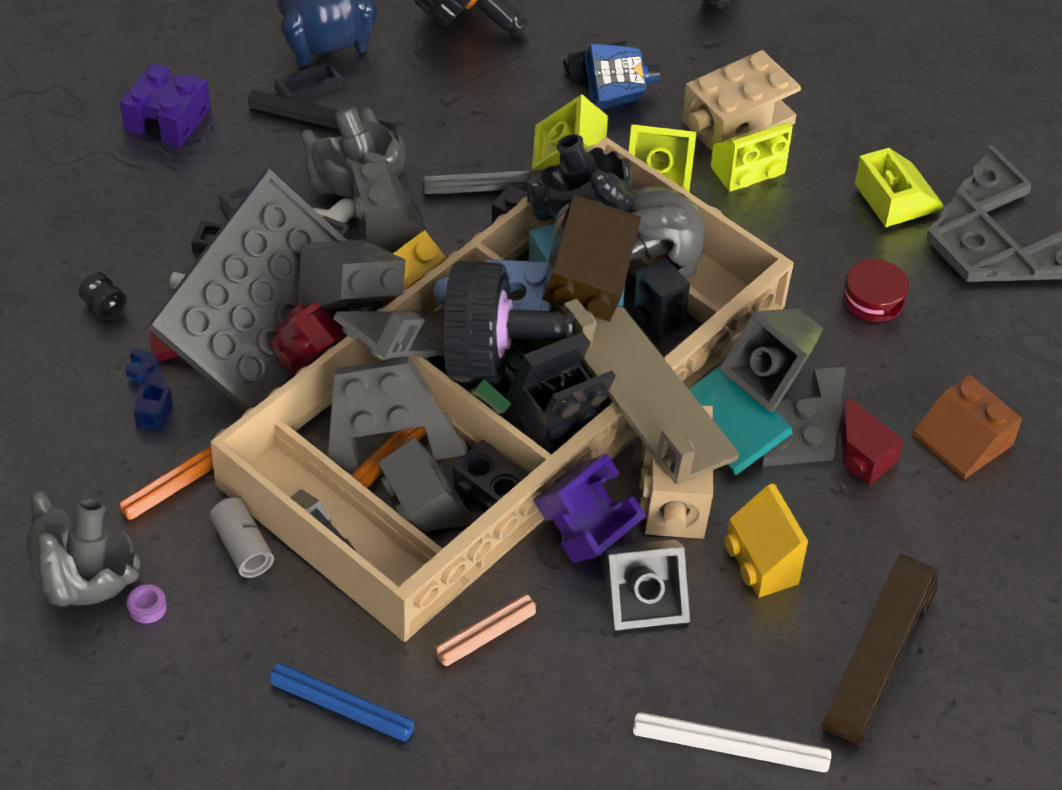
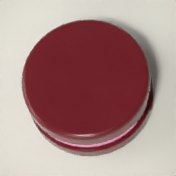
[843,259,909,323]

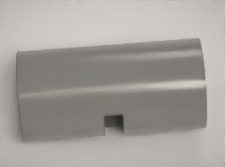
[210,497,274,578]

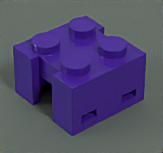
[119,62,211,148]
[533,453,646,563]

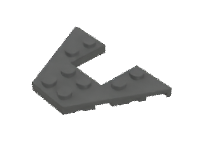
[926,145,1062,282]

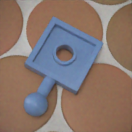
[433,259,552,311]

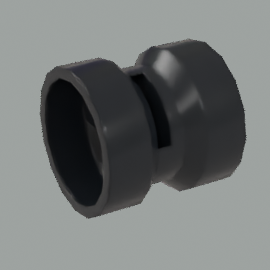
[79,272,127,320]

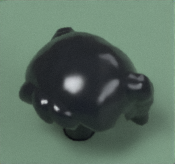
[525,134,634,221]

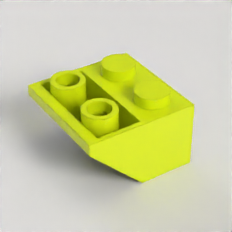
[711,122,793,192]
[855,148,944,227]

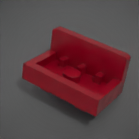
[268,301,329,377]

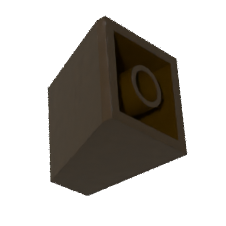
[542,194,641,322]

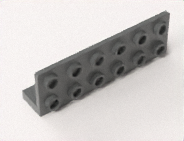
[333,311,444,360]

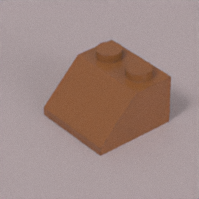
[913,374,1022,479]

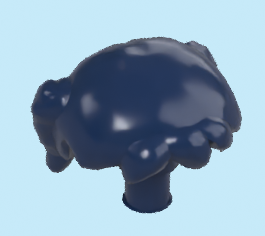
[277,0,377,68]

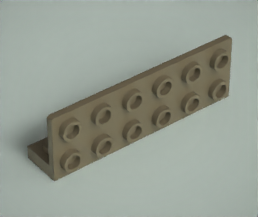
[563,299,739,485]

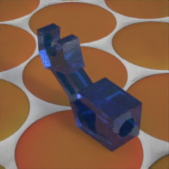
[125,349,173,430]

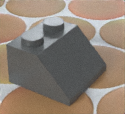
[378,438,474,532]
[602,539,690,630]

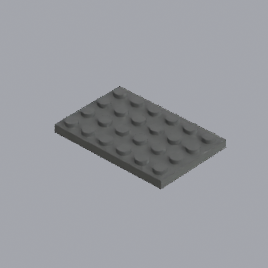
[147,169,347,412]

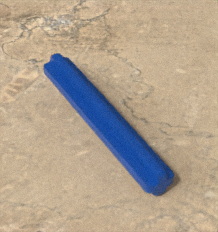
[269,663,414,741]

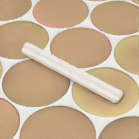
[633,712,831,772]

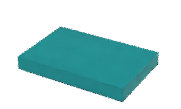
[689,365,793,476]

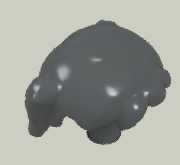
[301,106,406,199]
[629,186,705,278]
[27,490,140,606]

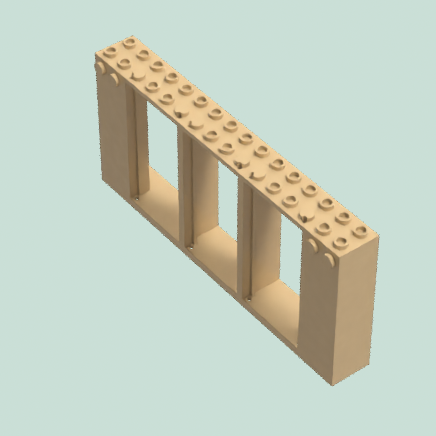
[210,137,794,643]

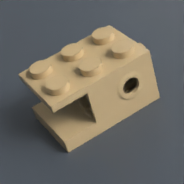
[682,50,801,152]
[639,405,713,539]

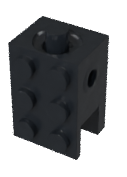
[498,332,616,455]

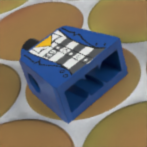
[584,44,661,110]

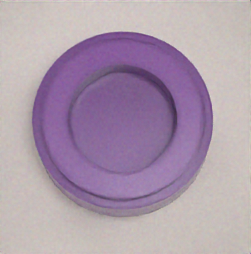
[127,584,167,624]

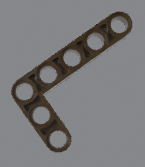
[822,554,939,745]

